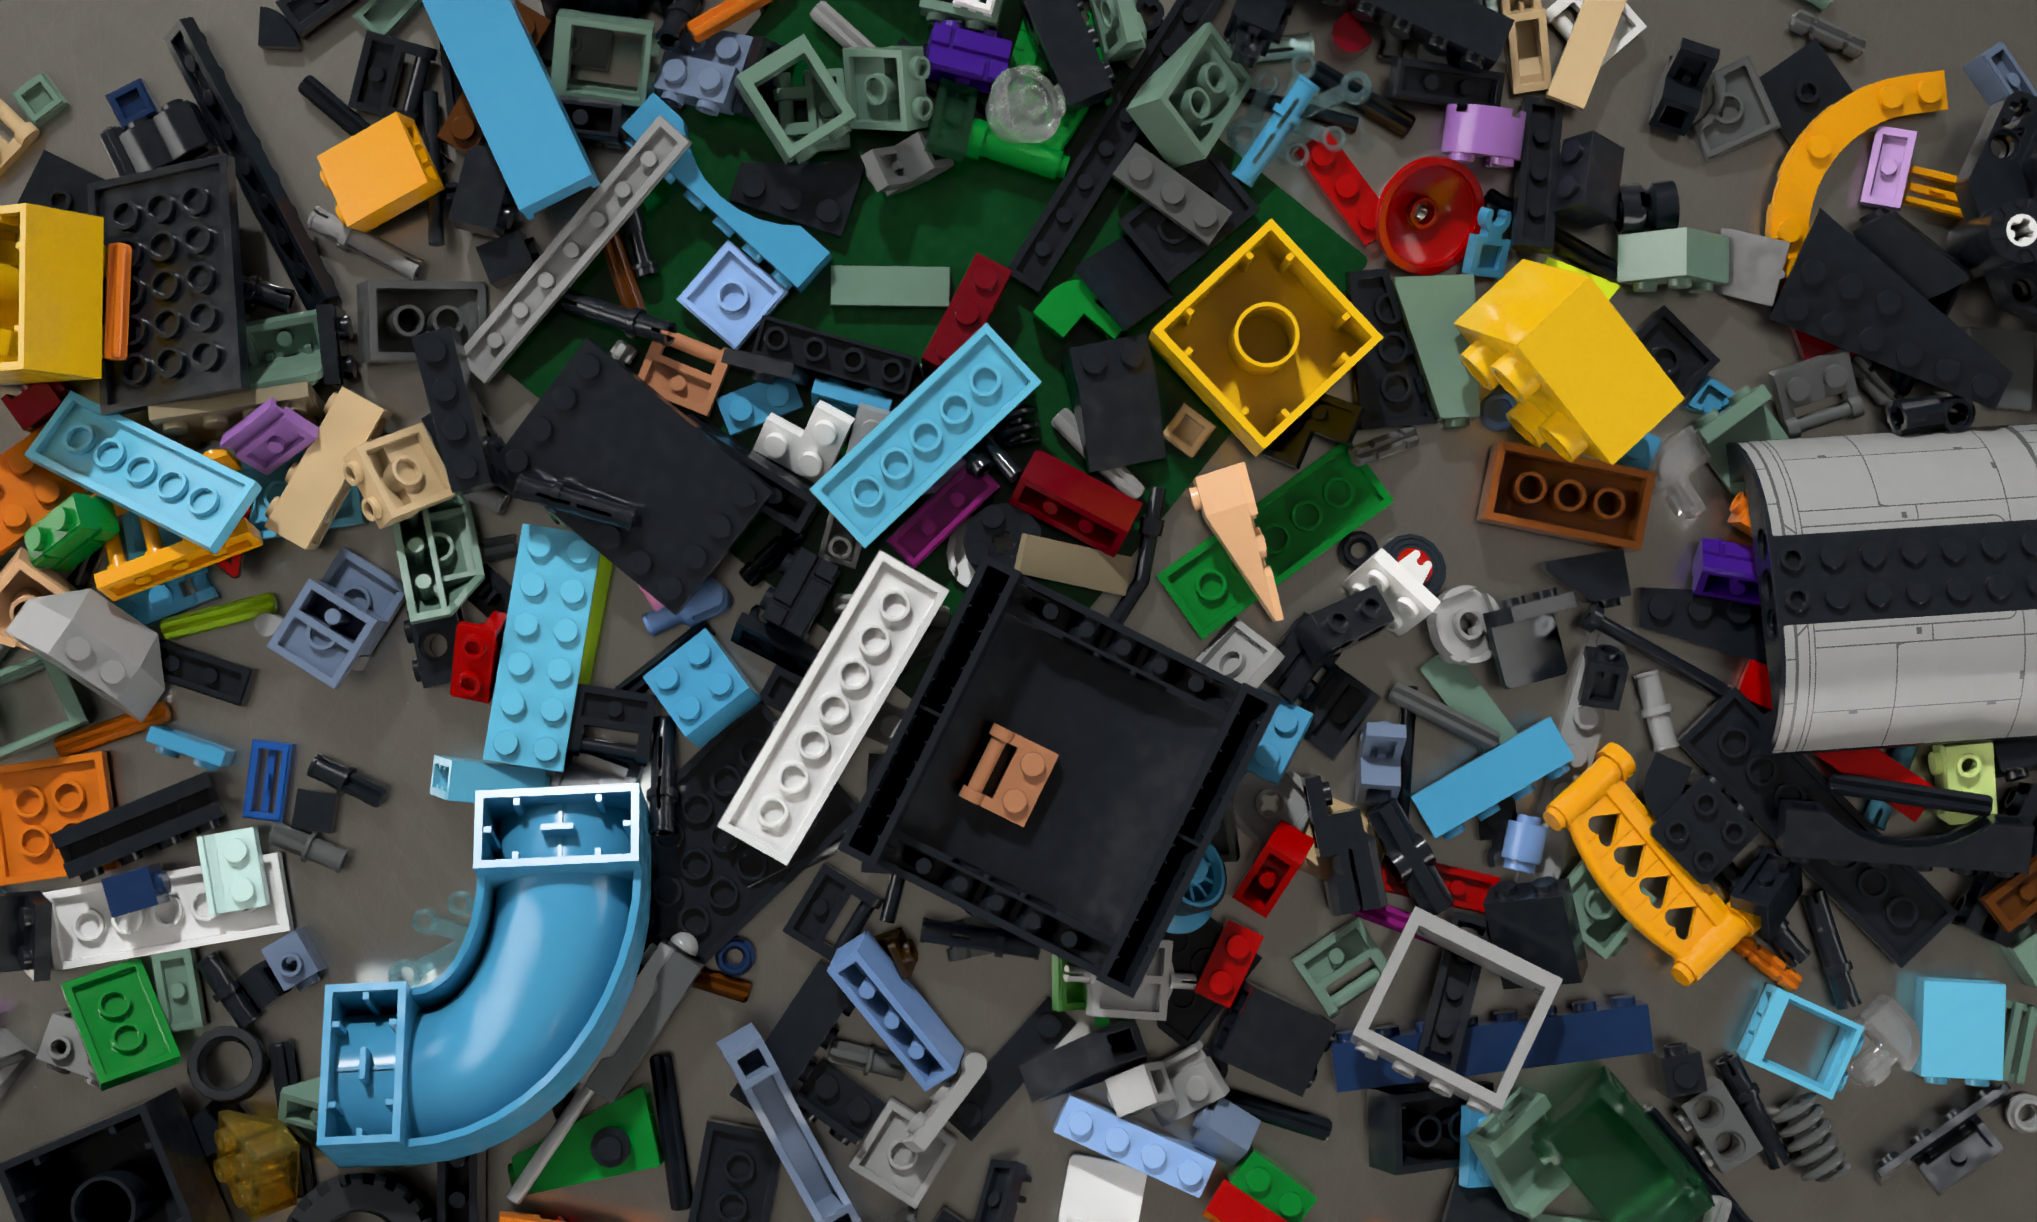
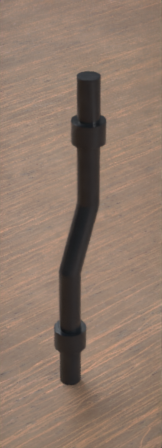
[1109,486,1166,625]

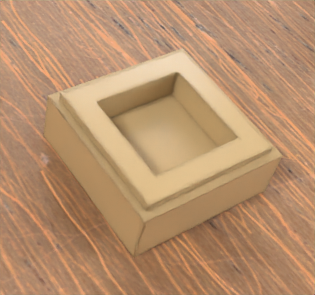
[1163,403,1216,459]

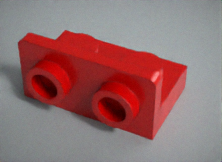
[450,611,507,704]

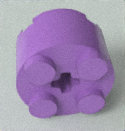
[1441,104,1527,169]

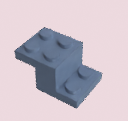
[266,546,406,689]

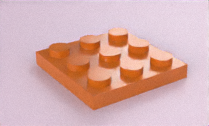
[0,751,122,886]

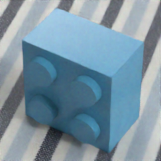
[643,628,763,748]

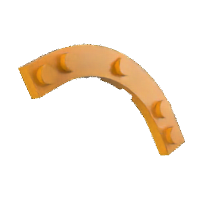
[1765,70,1948,292]

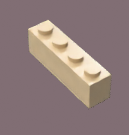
[264,386,393,552]

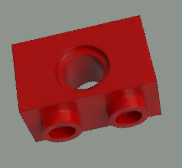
[1232,819,1315,918]

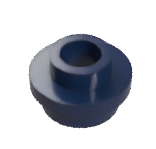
[715,936,755,977]

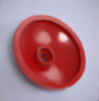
[1375,156,1485,275]

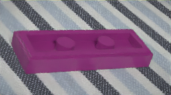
[886,463,1000,569]

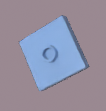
[676,240,789,350]

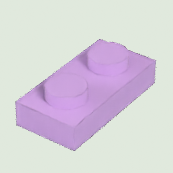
[1860,125,1918,212]

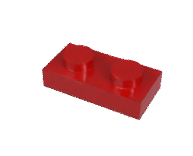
[1193,918,1264,1009]

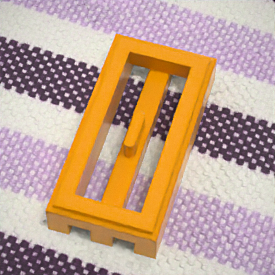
[1902,165,1964,220]

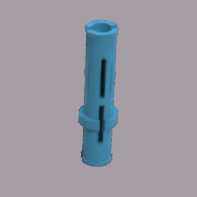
[1232,75,1320,188]

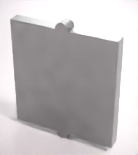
[1713,227,1791,307]

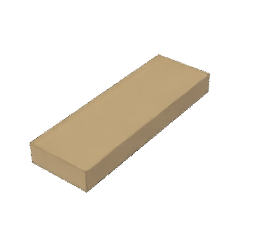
[1545,0,1627,111]

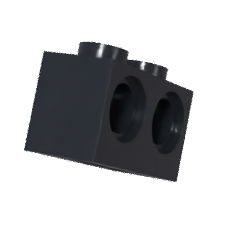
[1294,585,1395,665]

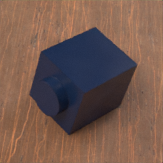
[101,863,172,918]

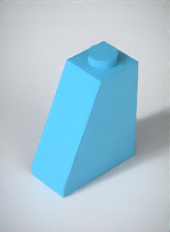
[430,755,550,803]

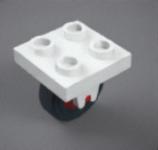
[1341,534,1446,638]

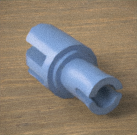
[642,577,733,637]

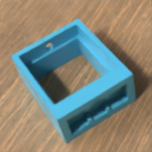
[1736,983,1865,1099]

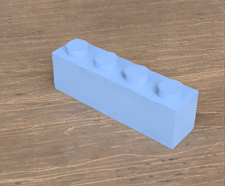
[1053,1091,1216,1198]

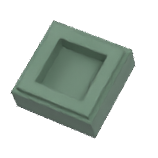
[11,71,70,128]

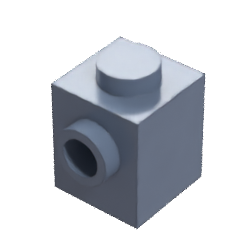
[261,926,328,992]
[1191,1097,1261,1168]

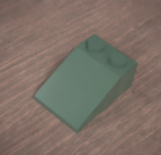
[1126,22,1254,169]

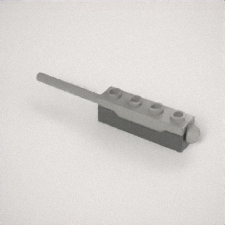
[506,932,705,1204]

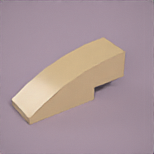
[1497,0,1552,94]

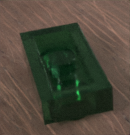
[924,77,979,162]

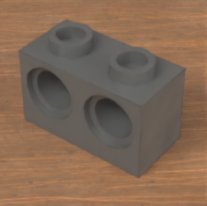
[1672,1075,1763,1174]

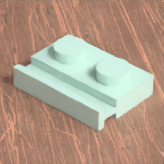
[196,826,271,916]

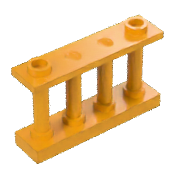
[90,449,264,601]

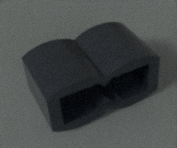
[119,99,218,173]

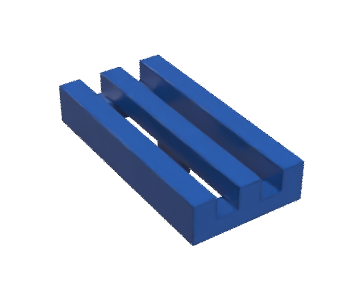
[242,739,295,823]

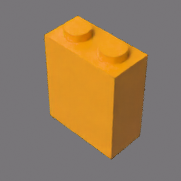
[316,111,445,233]

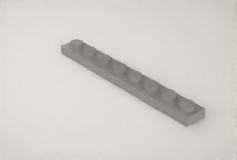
[464,115,692,383]
[1514,626,1632,883]

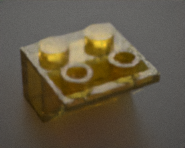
[213,1110,300,1221]

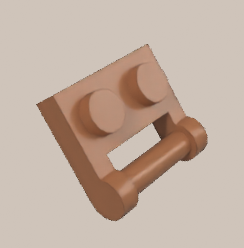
[638,330,731,418]
[959,723,1059,827]

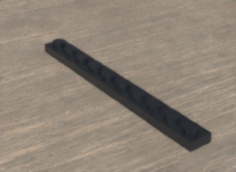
[1007,0,1224,295]

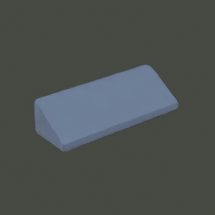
[1962,41,2037,127]

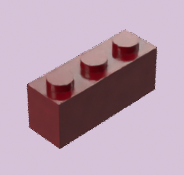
[921,252,1012,372]
[1008,448,1143,558]

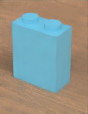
[1912,976,2006,1087]

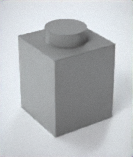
[1105,1061,1176,1118]

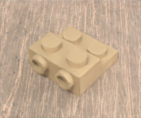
[343,422,457,529]

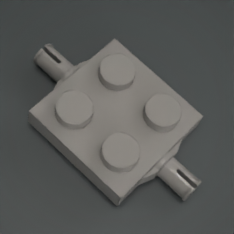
[1063,939,1197,1021]

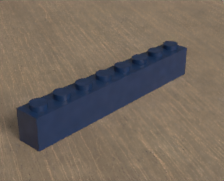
[1328,995,1654,1093]

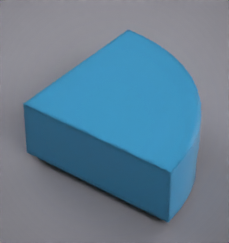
[1682,374,1735,414]

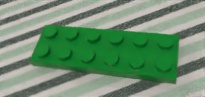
[1155,443,1394,640]

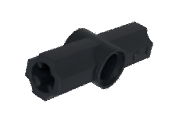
[1365,798,1455,915]

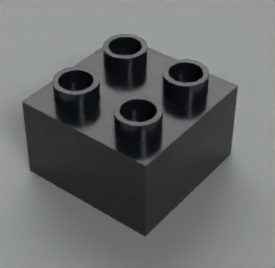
[0,1087,231,1222]

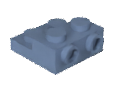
[652,30,753,116]

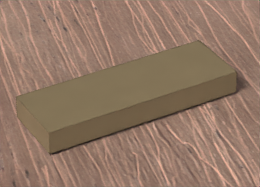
[1014,533,1134,596]

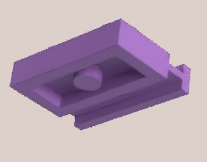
[220,397,319,476]

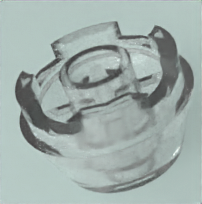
[985,65,1065,144]

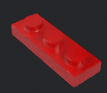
[1294,129,1379,248]

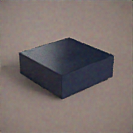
[105,78,161,131]

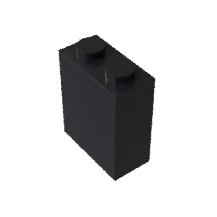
[1483,876,1588,989]
[1209,980,1336,1097]

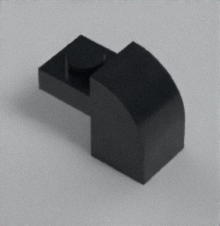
[1648,37,1720,137]
[1635,751,1693,820]

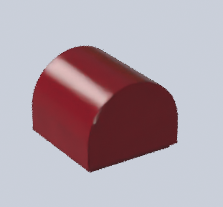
[1328,11,1372,61]

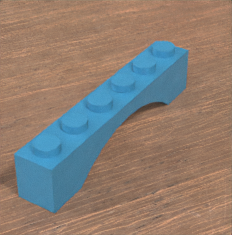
[621,92,832,293]

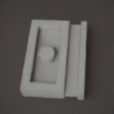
[1151,1041,1230,1128]

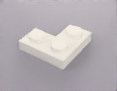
[753,400,855,483]

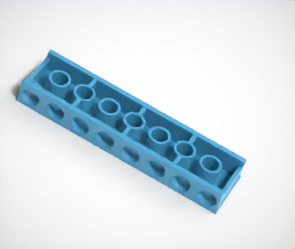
[422,0,601,220]

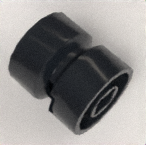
[1614,180,1680,235]

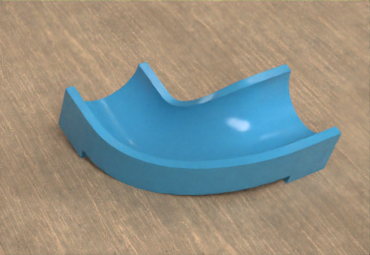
[316,783,651,1168]

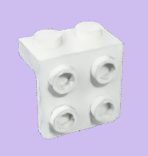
[1057,1154,1147,1222]

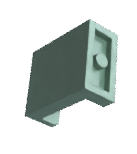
[1466,1086,1586,1219]

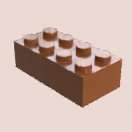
[1476,440,1656,552]

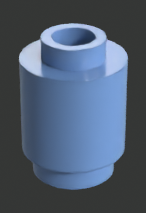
[1501,813,1548,874]

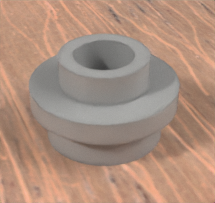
[2005,1093,2037,1134]

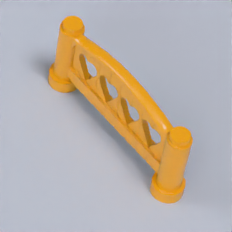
[1543,742,1761,987]

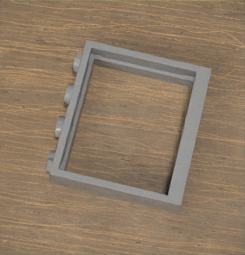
[1349,906,1563,1116]

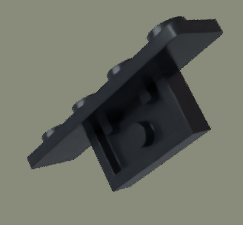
[1875,1082,2012,1196]

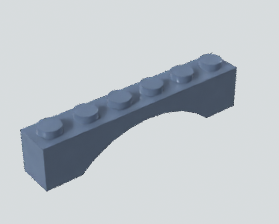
[716,1022,862,1222]

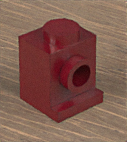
[0,381,71,433]

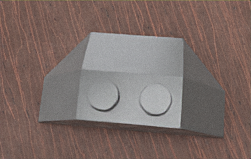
[4,588,165,722]

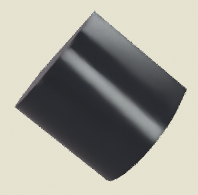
[237,960,292,1011]

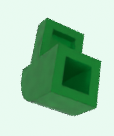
[1033,280,1123,342]

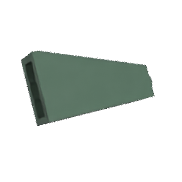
[1392,274,1480,428]

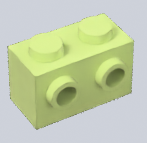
[1928,741,1998,825]

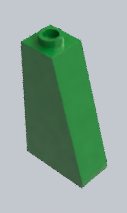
[508,1082,664,1195]

